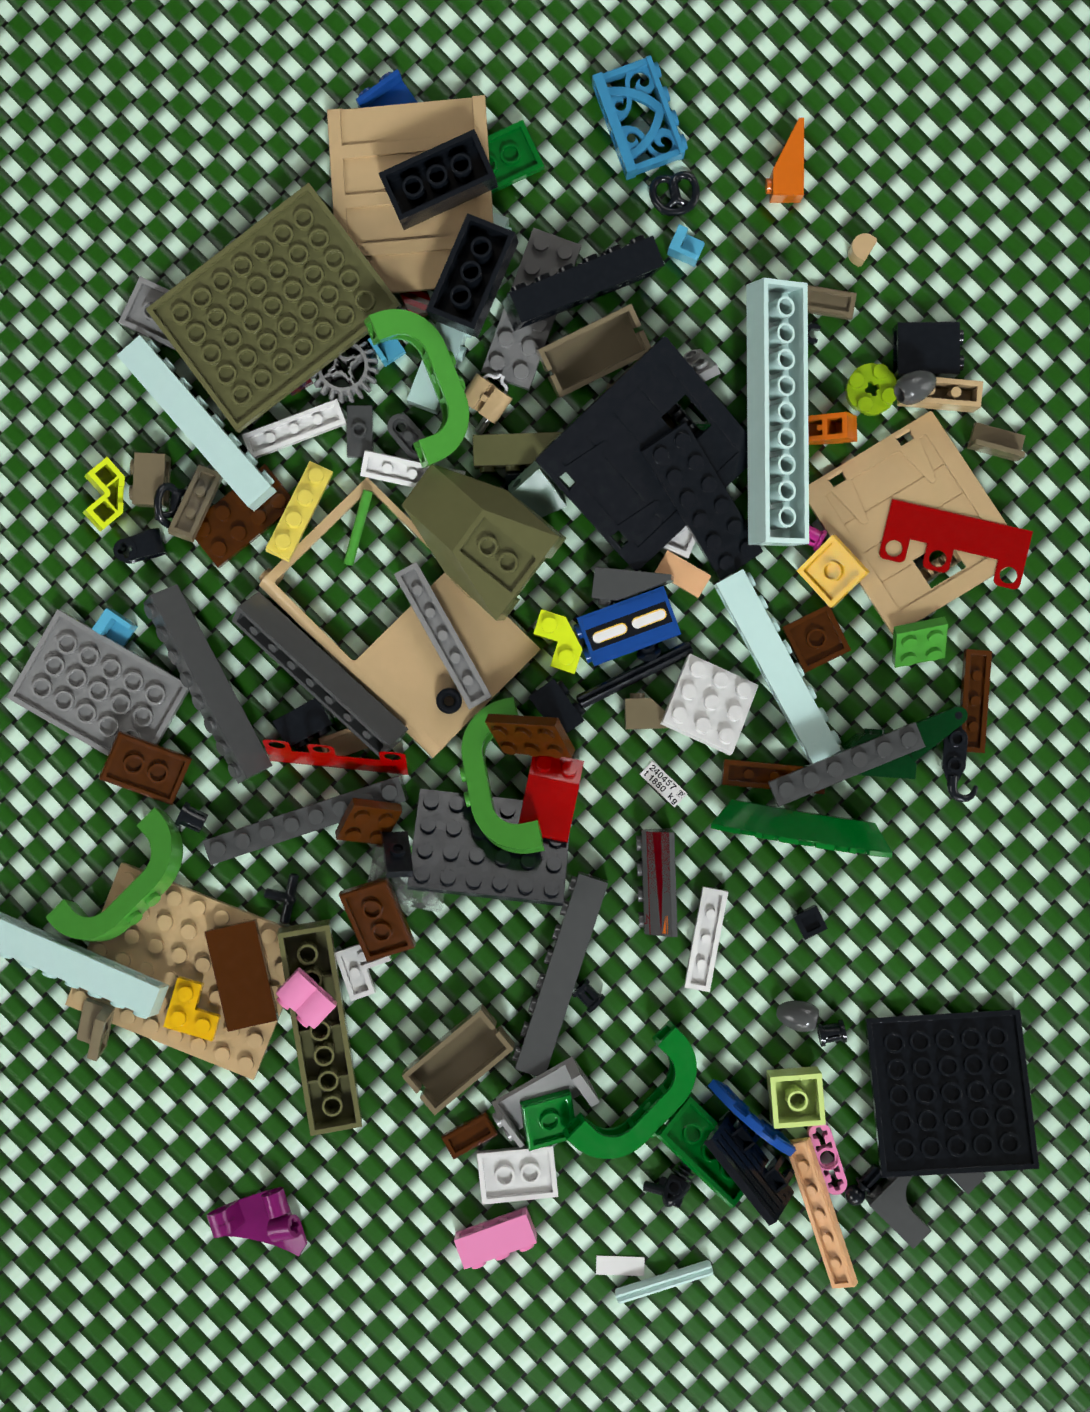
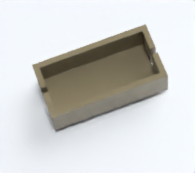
[536,304,651,398]
[401,1004,515,1116]

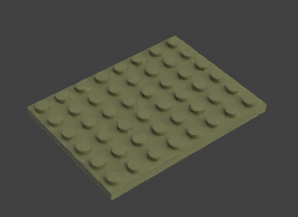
[146,183,402,433]

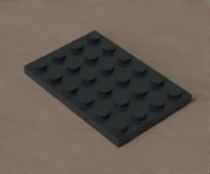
[407,789,570,906]

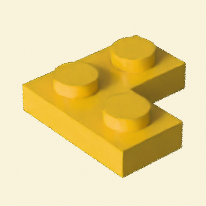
[163,976,221,1041]

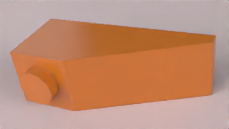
[765,118,804,203]
[808,412,857,445]

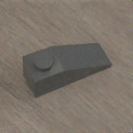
[591,567,674,606]

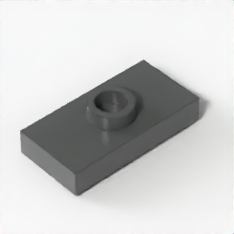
[347,405,373,458]

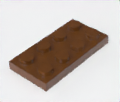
[195,464,292,568]

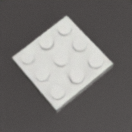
[660,654,759,755]

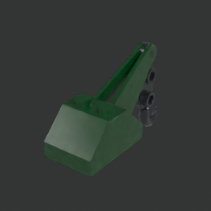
[834,706,978,803]

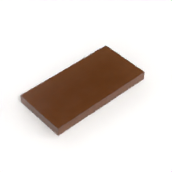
[205,919,279,1032]

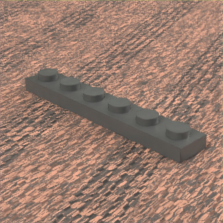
[768,722,926,807]

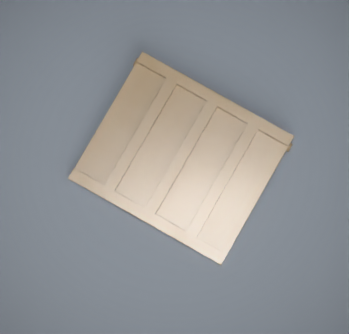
[327,95,494,293]

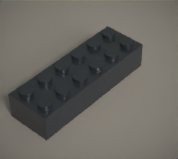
[502,235,665,331]

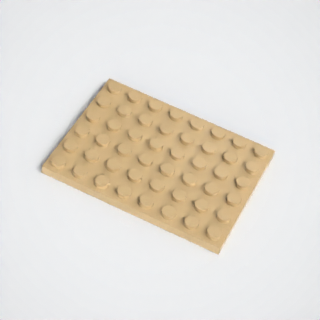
[65,862,285,1080]

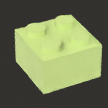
[766,1066,826,1129]

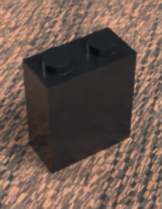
[893,322,964,379]

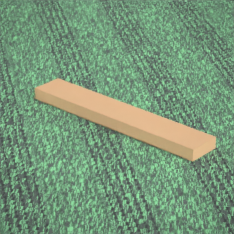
[789,1137,858,1289]

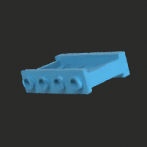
[592,55,688,180]

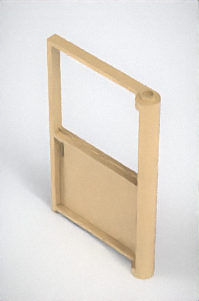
[259,477,541,758]

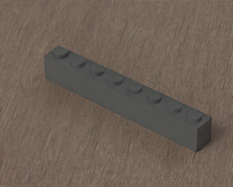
[143,585,273,784]
[232,591,408,756]
[203,775,409,865]
[512,871,608,1076]

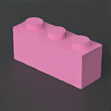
[454,1206,537,1270]

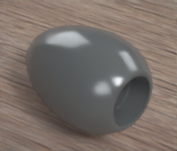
[894,370,937,405]
[776,1000,819,1032]

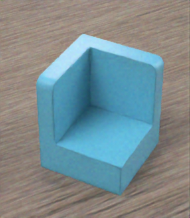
[667,224,705,267]
[368,338,406,367]
[92,608,138,646]

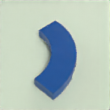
[708,1079,796,1157]

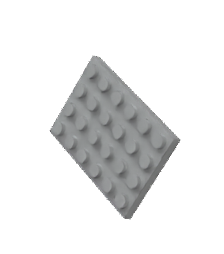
[7,609,189,756]

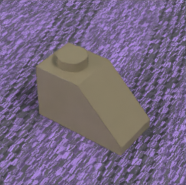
[624,693,668,730]

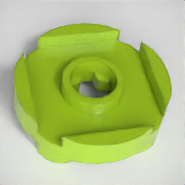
[845,363,897,416]

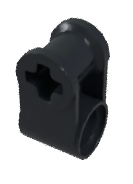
[113,528,167,564]

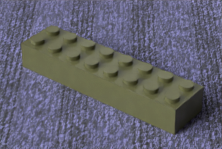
[277,919,362,1136]

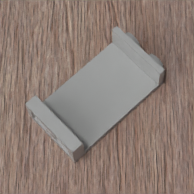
[492,1056,600,1148]

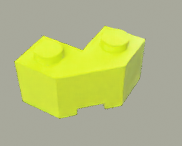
[82,457,125,532]
[533,609,582,674]

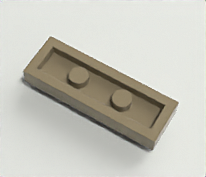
[168,465,223,543]

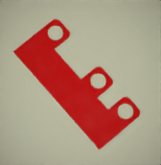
[879,499,1033,589]
[263,739,408,775]

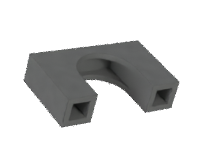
[865,1172,986,1249]

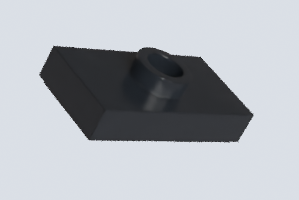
[381,831,413,878]

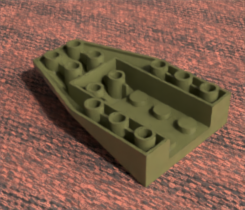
[402,464,566,621]

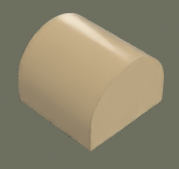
[848,233,877,267]

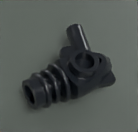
[643,1161,694,1208]

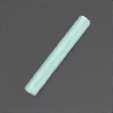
[615,1260,713,1304]

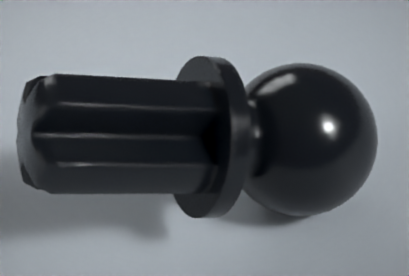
[845,1164,881,1206]

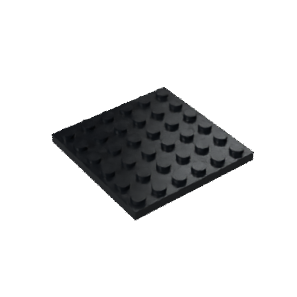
[865,1009,1040,1178]

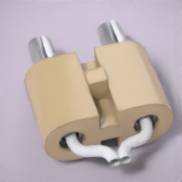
[464,373,513,435]

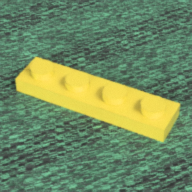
[265,461,333,562]

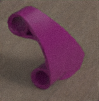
[206,1187,307,1256]

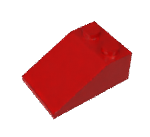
[519,756,584,843]

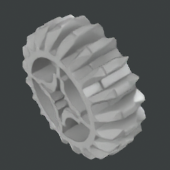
[311,340,379,403]

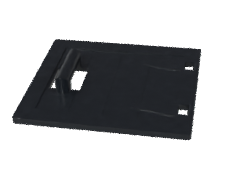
[535,336,748,571]

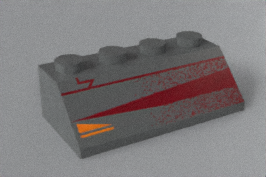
[636,828,678,937]

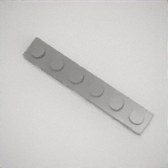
[394,562,492,710]

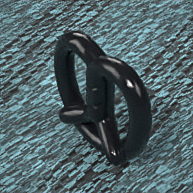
[649,171,700,216]
[154,482,186,528]

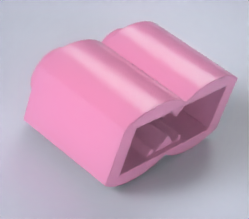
[276,967,337,1029]

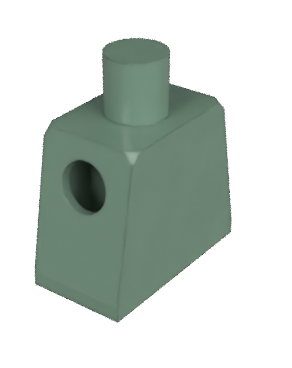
[508,461,567,517]

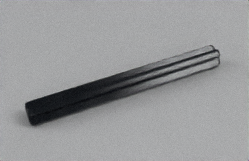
[576,641,693,708]

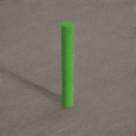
[343,489,373,566]

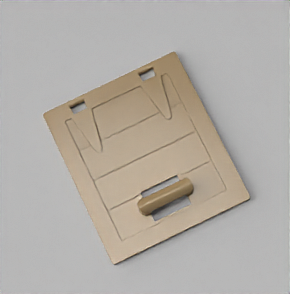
[809,411,1008,635]

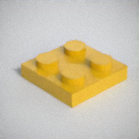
[797,535,870,608]

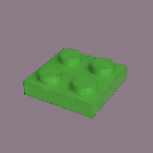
[892,617,948,668]

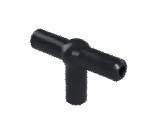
[264,873,299,924]

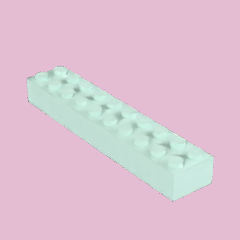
[746,278,809,546]

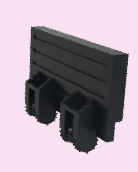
[704,1111,795,1226]

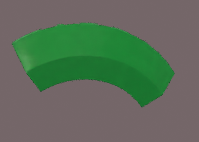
[711,800,893,858]

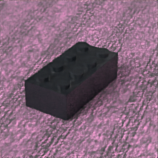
[378,129,498,230]
[426,213,518,338]

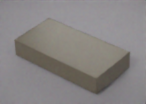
[808,285,857,320]

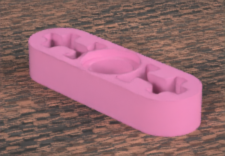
[807,1123,847,1195]

